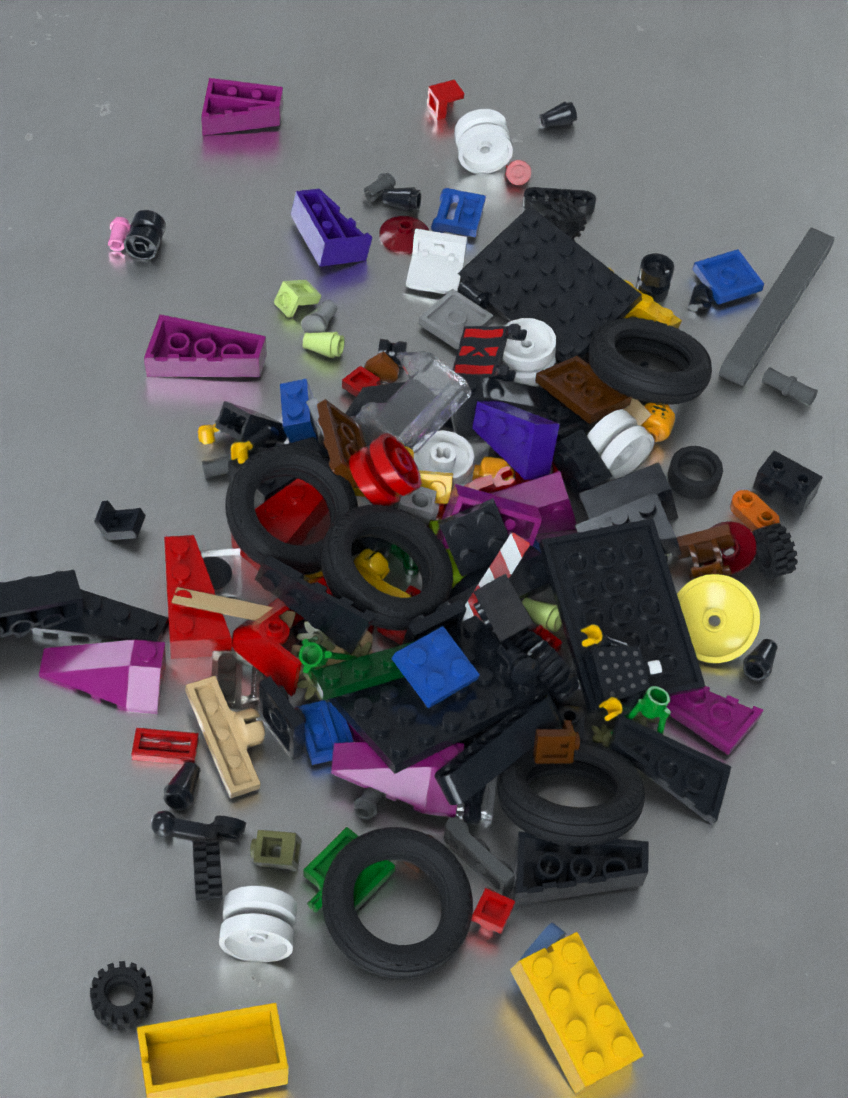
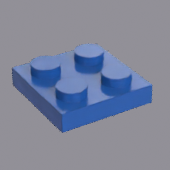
[692,249,764,305]
[392,626,480,708]

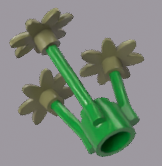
[297,621,372,701]
[591,686,671,748]

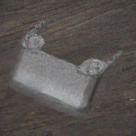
[349,351,472,454]

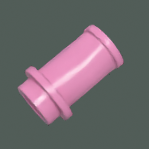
[108,217,130,251]

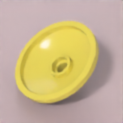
[677,574,760,664]

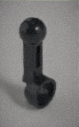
[151,811,246,840]

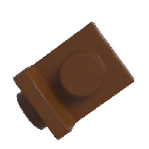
[533,720,580,764]

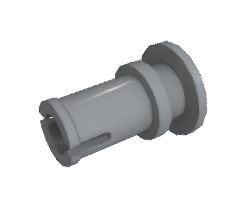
[301,300,338,333]

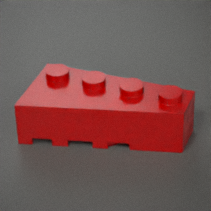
[231,478,329,571]
[164,535,232,659]

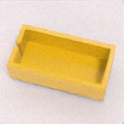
[510,932,644,1094]
[137,1003,288,1098]

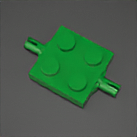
[303,827,396,913]

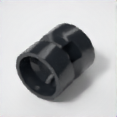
[124,210,166,260]
[635,253,674,303]

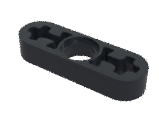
[522,187,596,215]

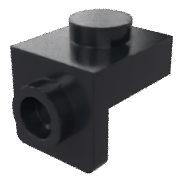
[94,500,146,541]

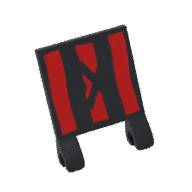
[451,324,527,382]

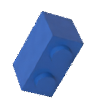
[280,378,318,443]

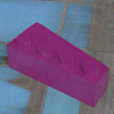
[144,314,267,377]

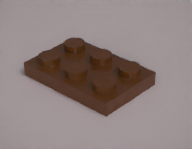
[535,356,632,424]
[317,399,366,488]

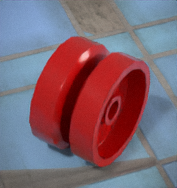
[349,433,422,507]

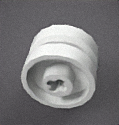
[454,109,513,174]
[500,318,556,386]
[587,409,654,481]
[413,430,474,504]
[219,886,297,962]

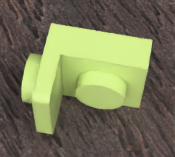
[274,280,322,318]

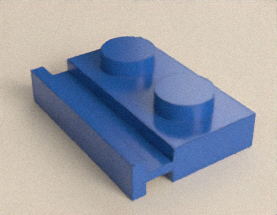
[295,700,354,765]

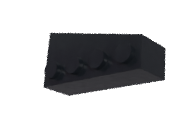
[0,569,83,639]
[513,831,649,906]

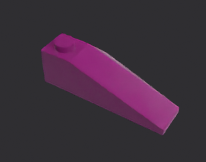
[39,640,166,714]
[331,742,464,818]

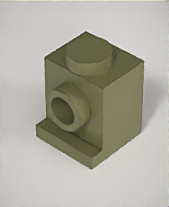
[250,830,302,871]

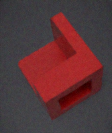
[427,79,464,120]

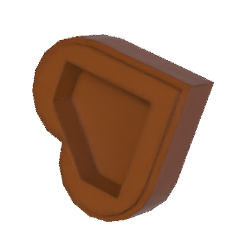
[364,351,400,383]

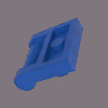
[431,188,486,238]

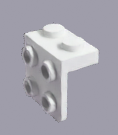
[406,229,467,294]

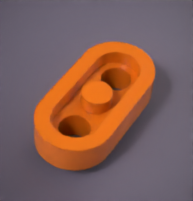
[730,490,780,532]

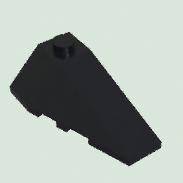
[450,376,561,440]
[447,546,551,605]

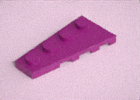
[667,686,763,755]

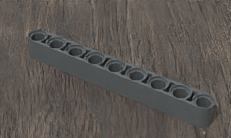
[719,227,835,387]

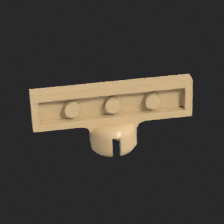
[185,676,265,799]

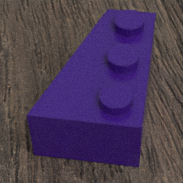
[291,189,373,267]
[472,401,560,480]

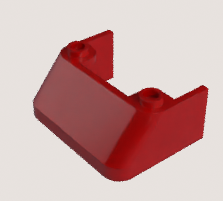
[232,576,374,697]

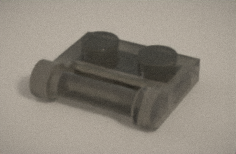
[211,651,264,710]

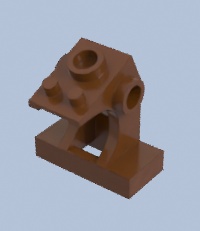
[676,524,735,581]

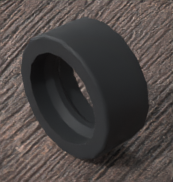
[667,446,723,500]

